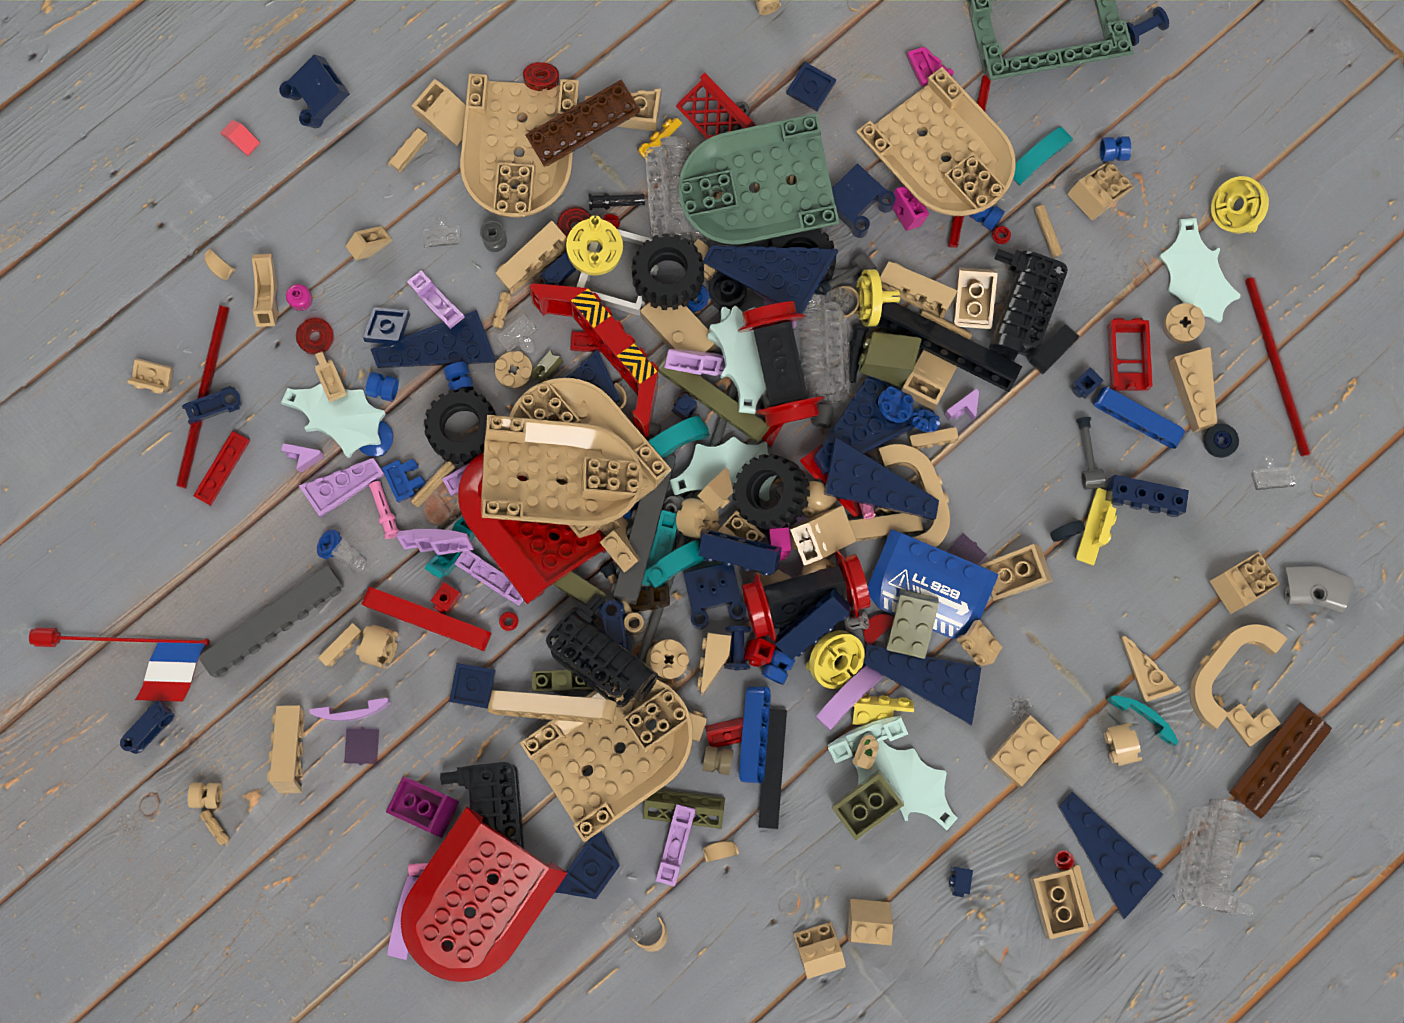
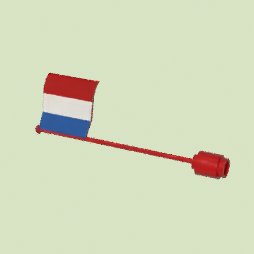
[29,627,210,702]

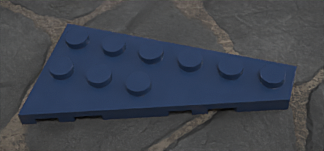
[370,310,496,368]

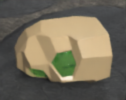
[852,735,879,770]

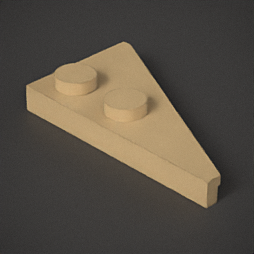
[1121,636,1181,703]

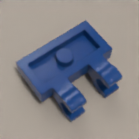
[382,459,426,503]

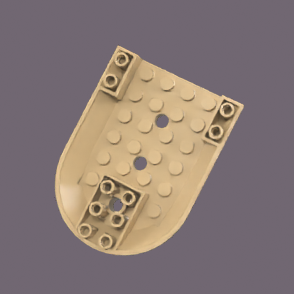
[856,67,1016,216]
[460,74,579,217]
[509,378,671,538]
[481,415,643,526]
[520,680,693,842]

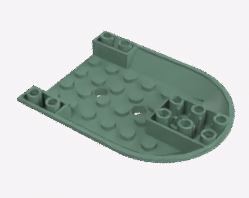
[679,113,839,245]

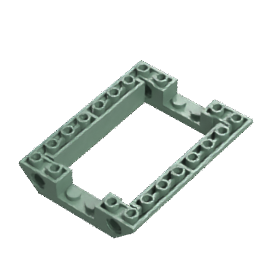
[967,0,1134,81]

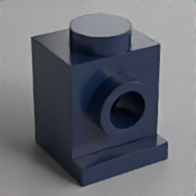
[1072,367,1104,399]
[671,394,698,420]
[949,866,973,897]

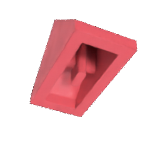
[220,120,260,156]

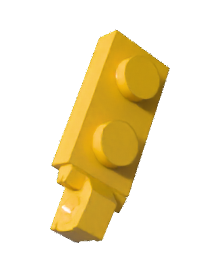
[637,118,682,159]

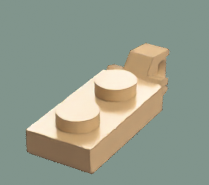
[315,352,347,402]

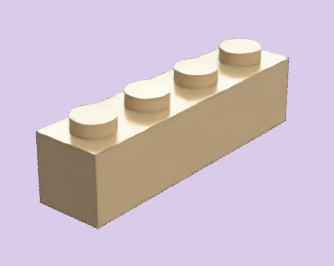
[389,128,429,173]
[908,427,959,450]
[318,623,363,667]

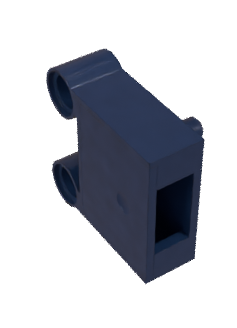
[279,54,350,129]
[832,163,896,238]
[683,564,746,630]

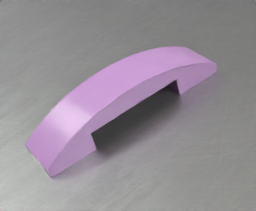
[407,270,465,329]
[455,551,523,606]
[816,666,883,731]
[309,698,391,721]
[656,804,696,887]
[387,876,418,960]

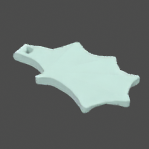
[1159,218,1241,324]
[709,306,767,414]
[281,383,386,458]
[670,437,778,502]
[852,740,958,831]

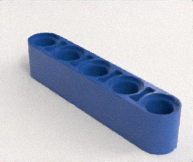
[1093,387,1185,449]
[739,686,771,784]

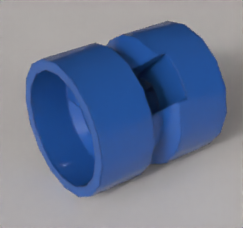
[1100,136,1131,162]
[970,206,1005,231]
[443,362,474,392]
[365,372,399,402]
[761,649,795,685]

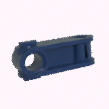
[540,247,588,286]
[182,386,242,424]
[598,600,628,650]
[120,700,175,754]

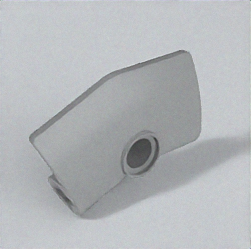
[1285,566,1353,613]

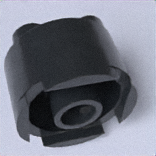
[709,272,747,311]

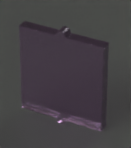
[946,533,987,565]
[344,727,379,766]

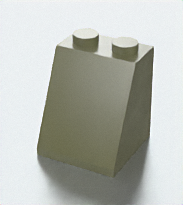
[858,332,921,387]

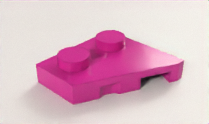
[906,47,954,87]

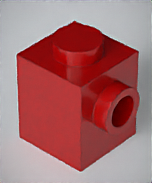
[431,582,462,614]
[744,638,776,667]

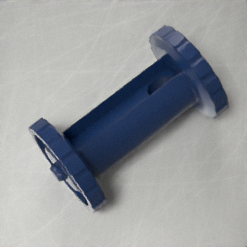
[1126,6,1169,46]
[724,625,751,671]

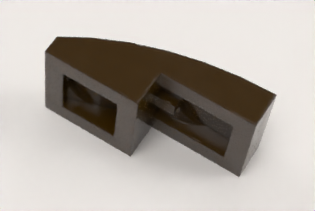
[632,586,670,612]

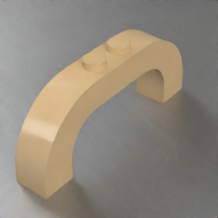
[877,444,950,548]
[1190,624,1288,730]

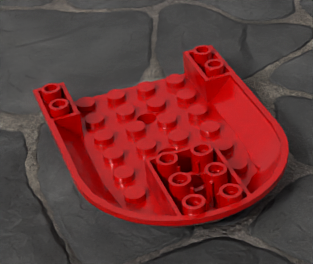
[458,452,607,604]
[401,806,568,982]

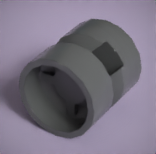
[480,220,507,252]

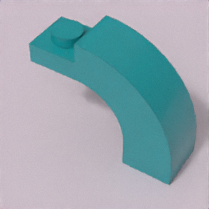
[648,416,710,458]
[425,516,475,579]
[645,539,705,588]

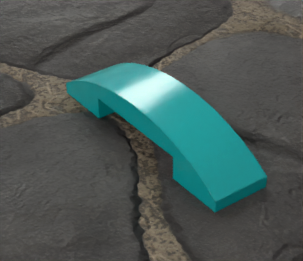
[1013,126,1073,186]
[642,510,678,587]
[1106,695,1179,746]

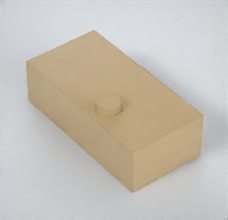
[640,302,718,353]

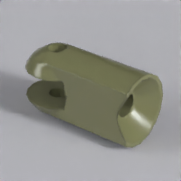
[532,350,564,383]

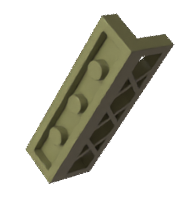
[643,789,725,829]

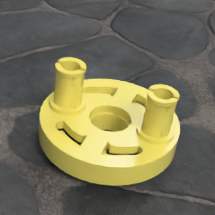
[1211,176,1269,234]
[566,216,623,276]
[856,269,900,327]
[806,630,865,689]

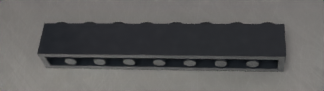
[877,302,1022,392]

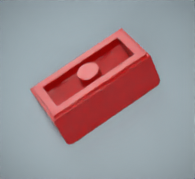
[705,717,743,748]

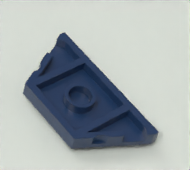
[555,831,620,899]

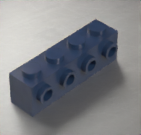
[1105,475,1189,517]
[698,529,782,576]
[775,588,850,660]

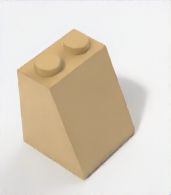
[847,899,893,946]

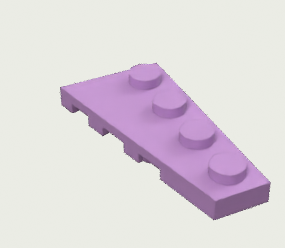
[299,458,385,517]

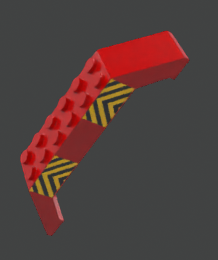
[529,283,659,439]

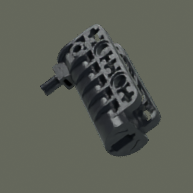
[989,249,1068,361]
[546,594,658,708]
[440,762,525,874]

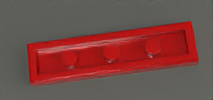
[193,431,250,506]

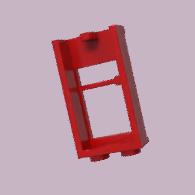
[1107,318,1153,391]

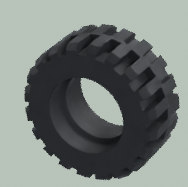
[766,228,836,294]
[631,234,704,310]
[424,388,497,465]
[732,454,810,530]

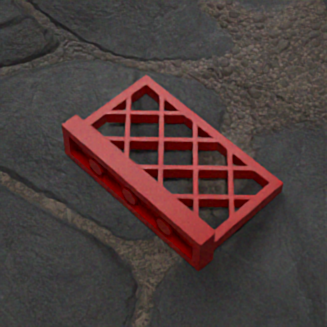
[676,73,756,139]

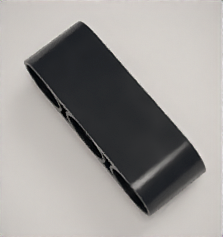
[1029,324,1080,375]

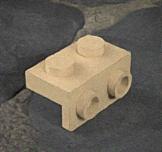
[127,358,174,394]
[957,620,1002,666]

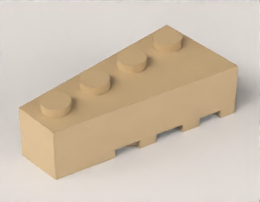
[585,88,662,132]
[495,221,567,295]
[880,261,958,319]
[1169,347,1217,433]
[267,705,304,793]

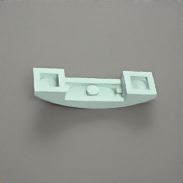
[828,716,908,763]

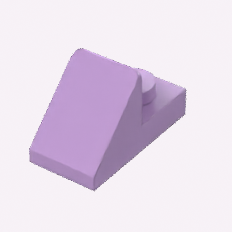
[944,389,979,421]
[281,443,324,473]

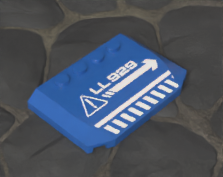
[867,529,999,639]

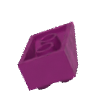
[386,776,459,838]

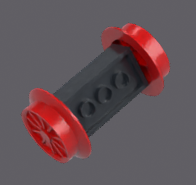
[738,301,824,427]
[742,551,871,641]

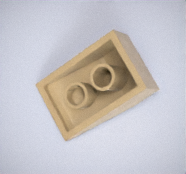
[954,267,998,329]
[981,544,1053,601]

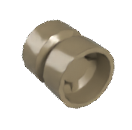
[702,746,734,775]

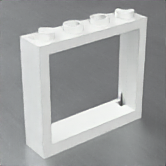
[577,229,659,316]

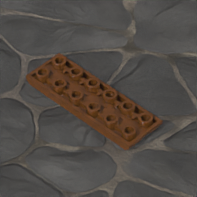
[525,79,640,167]
[1229,702,1332,819]

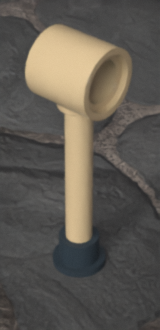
[600,564,645,635]

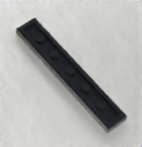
[758,709,787,829]

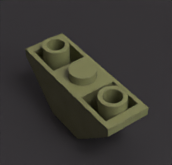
[532,670,592,692]

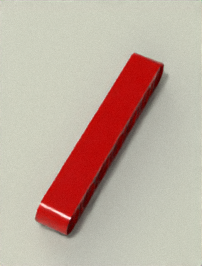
[361,586,492,651]

